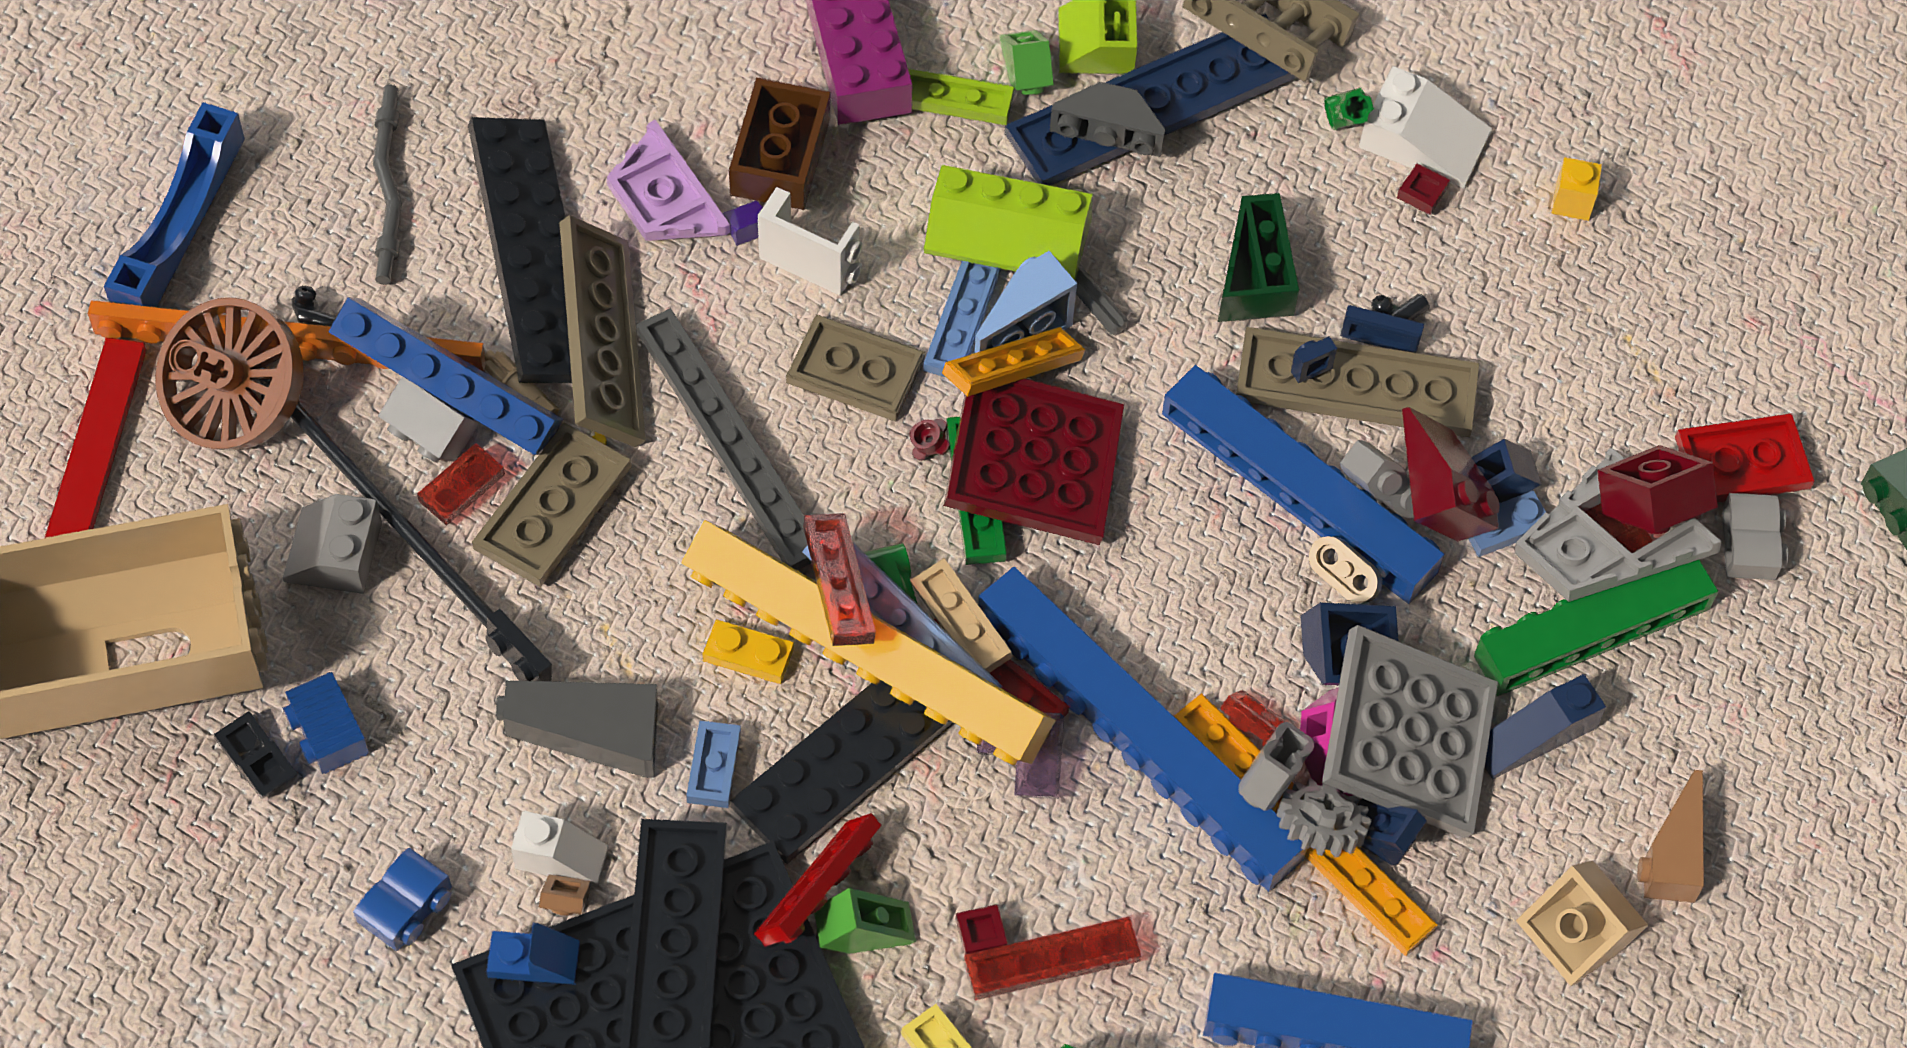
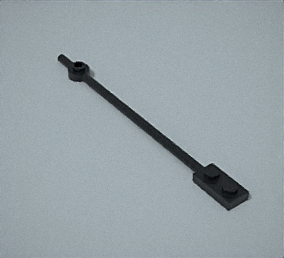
[256,366,552,681]

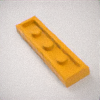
[942,327,1085,397]

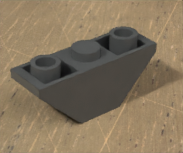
[1050,82,1165,157]

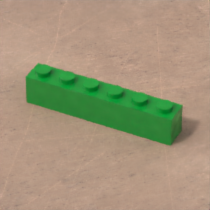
[1474,560,1718,697]

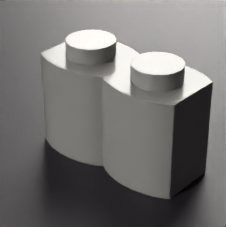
[1340,440,1414,518]
[1722,493,1788,580]
[1238,722,1314,811]

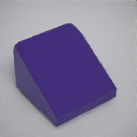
[722,201,763,246]

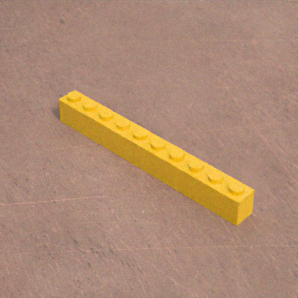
[681,520,1056,766]

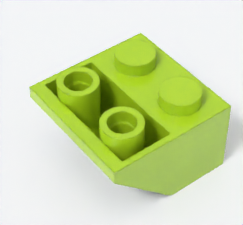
[1058,0,1137,74]

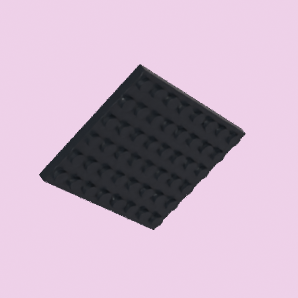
[451,841,865,1048]

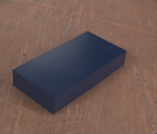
[1340,305,1424,353]

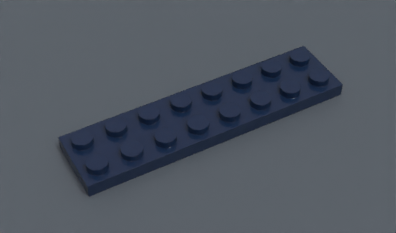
[1005,13,1298,186]

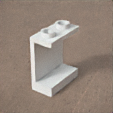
[758,187,862,296]

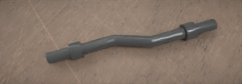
[373,84,402,285]

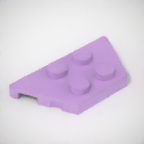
[606,120,730,241]

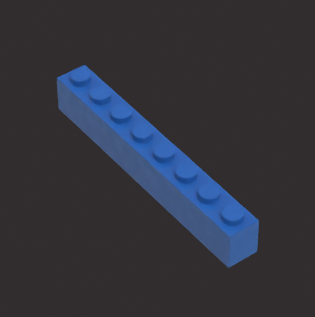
[1162,364,1445,604]

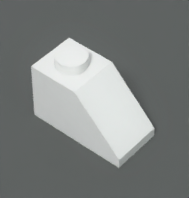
[511,811,609,887]

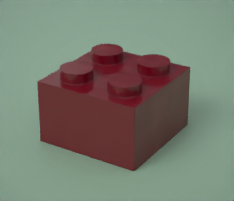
[1597,445,1718,534]

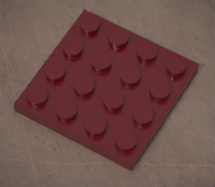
[943,379,1124,545]

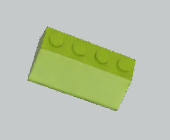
[924,165,1093,280]

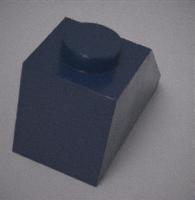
[1471,439,1542,503]

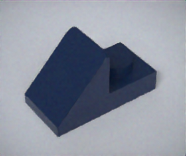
[1357,798,1427,866]

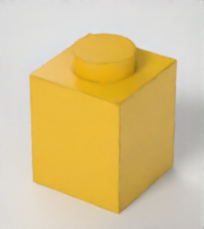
[1551,157,1602,221]

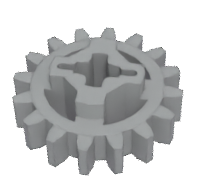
[1276,779,1371,857]

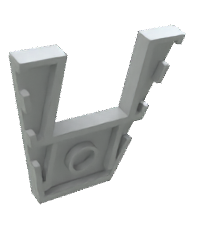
[1515,448,1721,602]

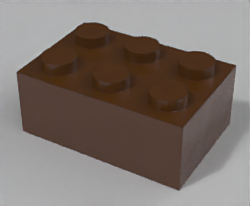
[729,77,831,210]

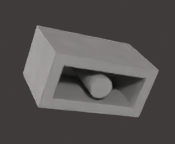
[378,376,480,463]

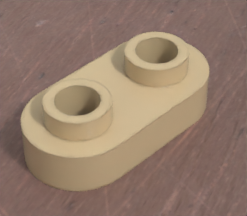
[1309,536,1382,603]

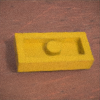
[702,619,794,684]

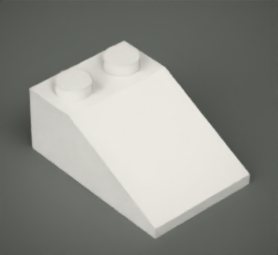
[1359,66,1492,189]

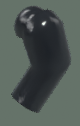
[292,286,337,326]
[1371,293,1429,321]

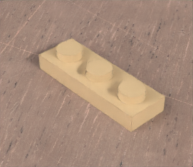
[910,558,1013,673]

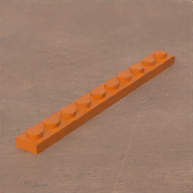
[87,300,486,372]

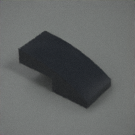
[214,711,297,799]

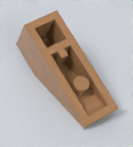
[1637,770,1704,903]

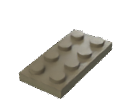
[472,422,632,587]

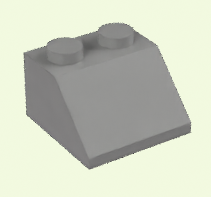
[283,494,382,594]

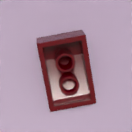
[1402,407,1500,542]

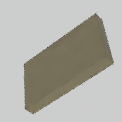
[786,314,925,422]

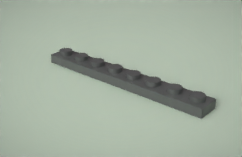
[636,308,816,570]

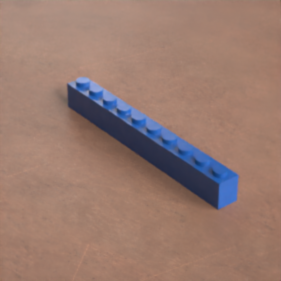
[978,566,1307,892]

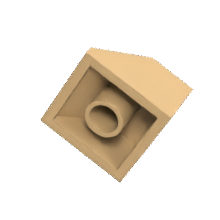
[1516,860,1648,986]

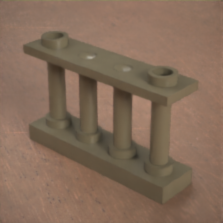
[1182,0,1360,82]

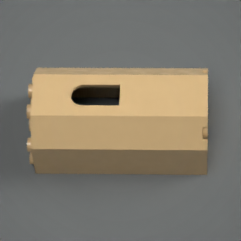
[0,504,269,739]

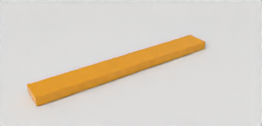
[1174,693,1438,956]

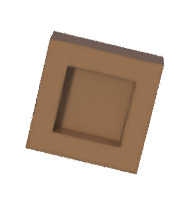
[539,874,591,916]

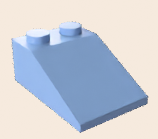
[975,251,1077,353]

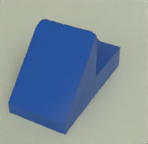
[486,923,580,985]

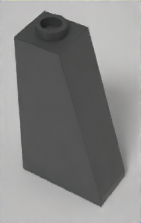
[496,680,659,778]

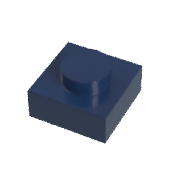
[1291,336,1337,384]

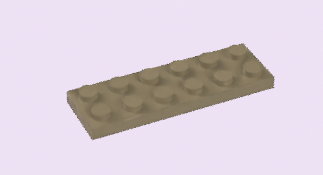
[560,215,646,447]
[1236,327,1479,438]

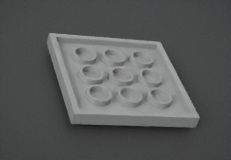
[1322,625,1498,838]

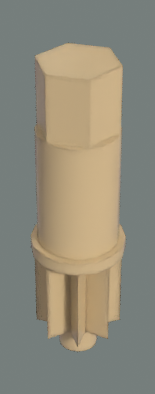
[484,350,560,415]

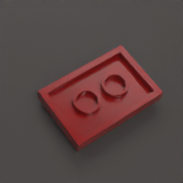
[1675,413,1815,503]

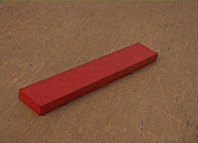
[45,337,147,538]

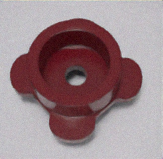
[910,418,950,461]

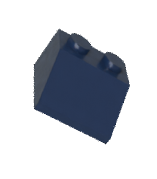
[1300,602,1399,686]

